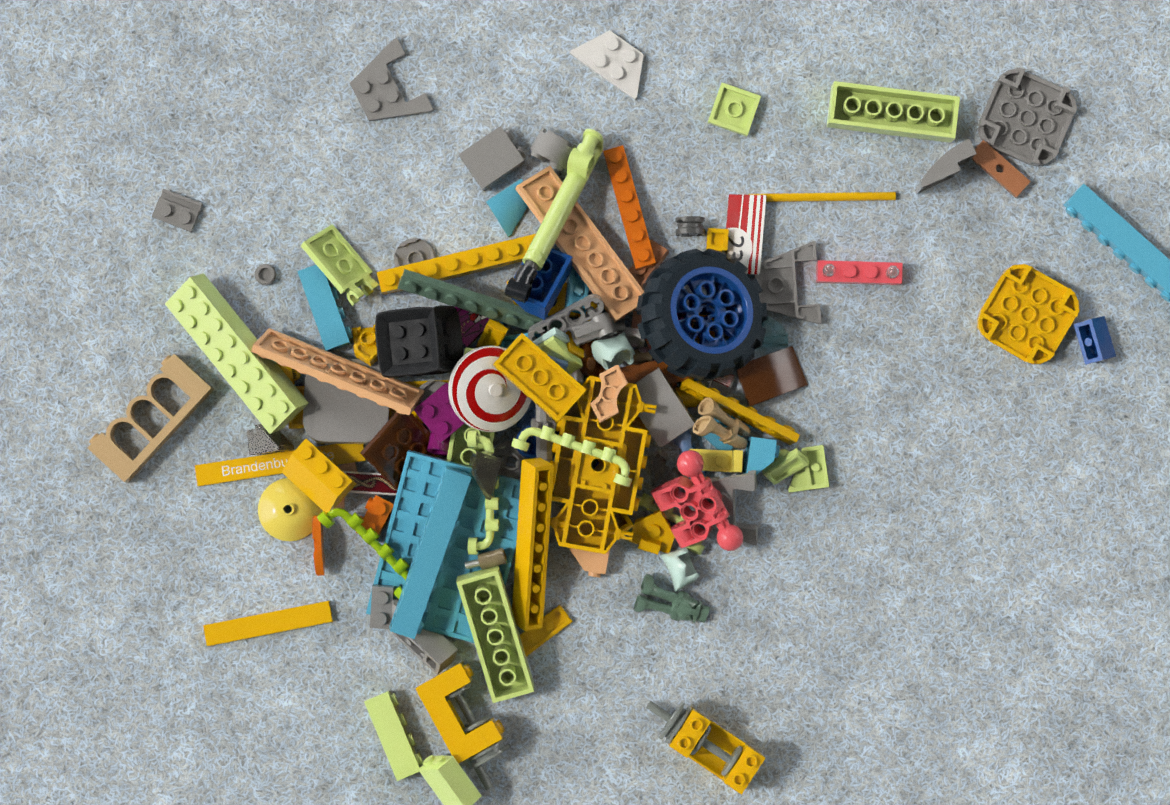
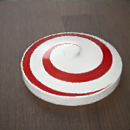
[448,346,531,432]

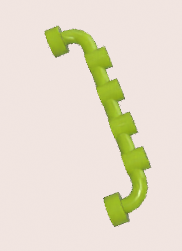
[317,508,410,599]

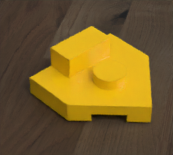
[352,325,378,366]
[629,510,674,555]

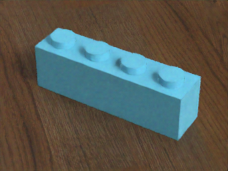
[297,265,353,352]

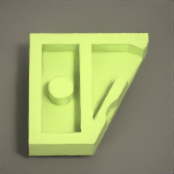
[788,445,830,493]

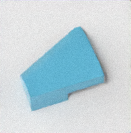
[486,179,528,237]

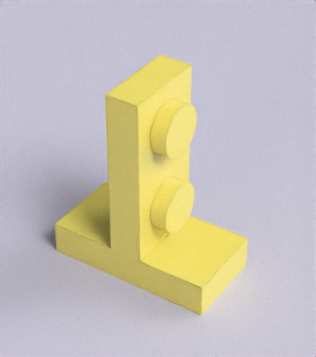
[689,449,743,473]

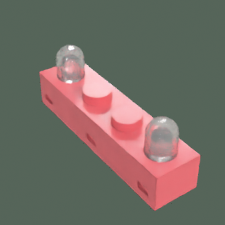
[816,260,903,285]

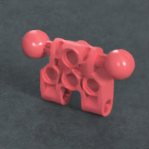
[650,450,743,551]

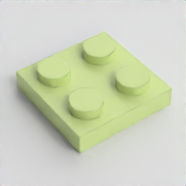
[708,82,761,137]

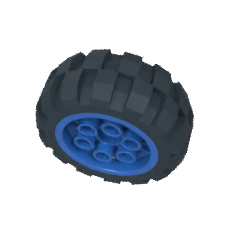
[636,249,768,381]

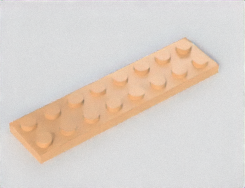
[515,166,644,323]
[251,328,424,415]

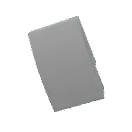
[915,138,977,194]
[634,367,695,448]

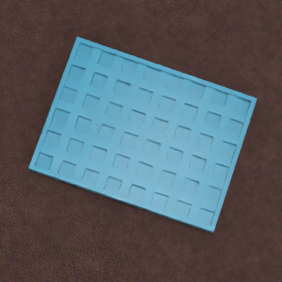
[366,450,520,643]

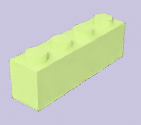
[364,691,423,781]

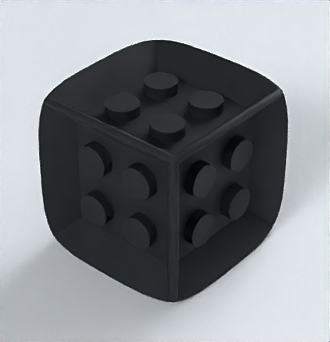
[375,305,463,378]

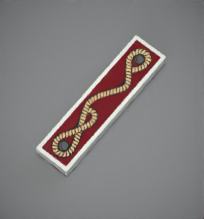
[344,471,397,496]

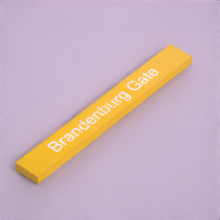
[195,444,366,486]

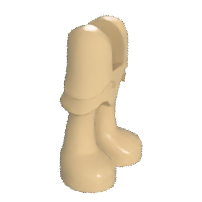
[693,397,751,449]

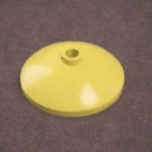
[258,478,322,541]

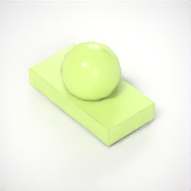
[762,448,809,485]

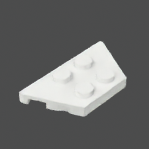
[570,30,644,100]

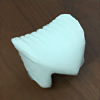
[591,332,635,370]
[660,548,699,592]

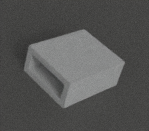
[459,126,526,192]

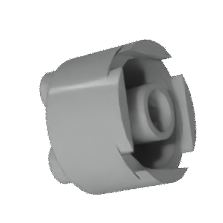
[530,127,577,172]

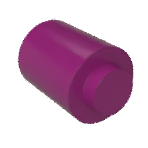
[427,432,451,456]

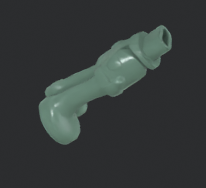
[633,574,710,623]

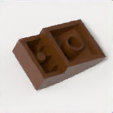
[735,346,808,407]

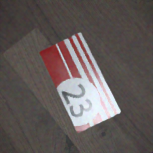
[724,194,766,275]

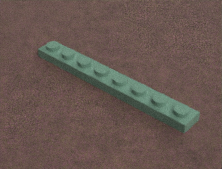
[398,269,562,334]

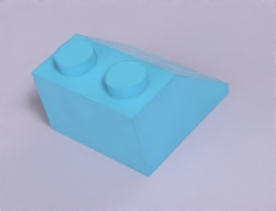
[743,437,780,475]

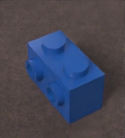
[1074,316,1116,365]

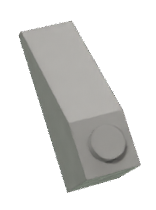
[392,629,458,675]

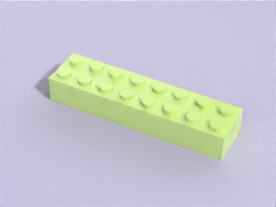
[165,273,309,434]

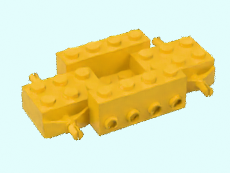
[550,376,657,554]

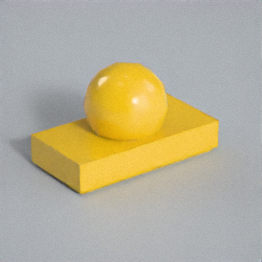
[475,319,508,348]

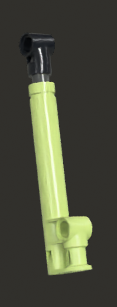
[505,129,603,303]

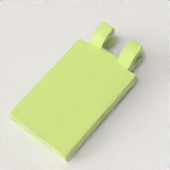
[301,224,379,306]

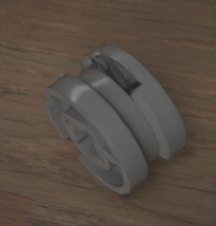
[675,216,705,237]

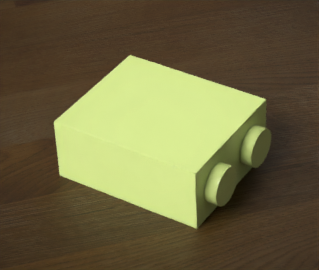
[418,755,482,805]

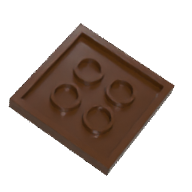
[360,412,440,490]

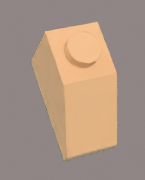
[569,548,610,578]

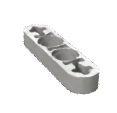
[528,294,604,342]

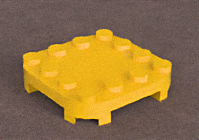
[977,264,1080,364]

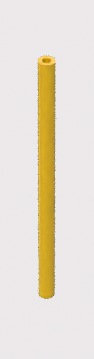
[748,192,896,202]

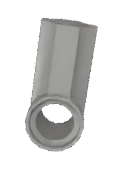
[570,312,616,346]

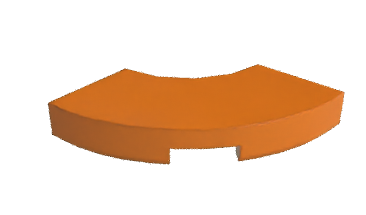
[312,515,325,576]

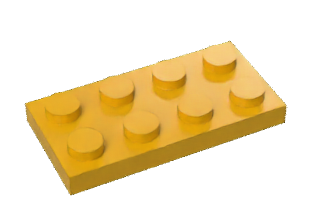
[493,333,586,423]

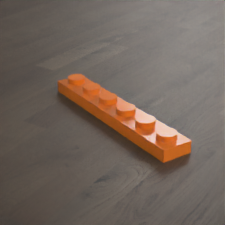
[603,145,657,271]

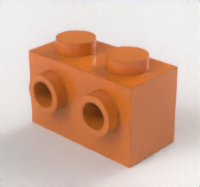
[356,495,394,541]

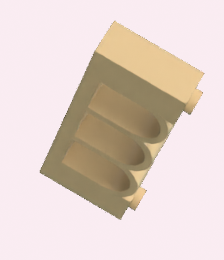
[87,354,214,483]

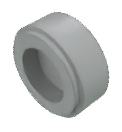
[254,264,276,285]

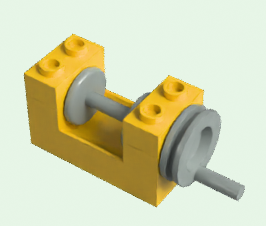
[415,661,511,790]
[646,701,766,795]

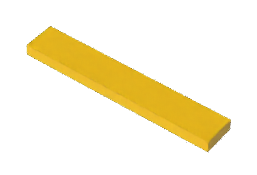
[203,601,333,646]

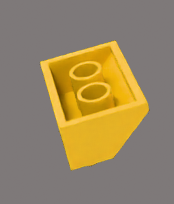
[282,439,357,513]

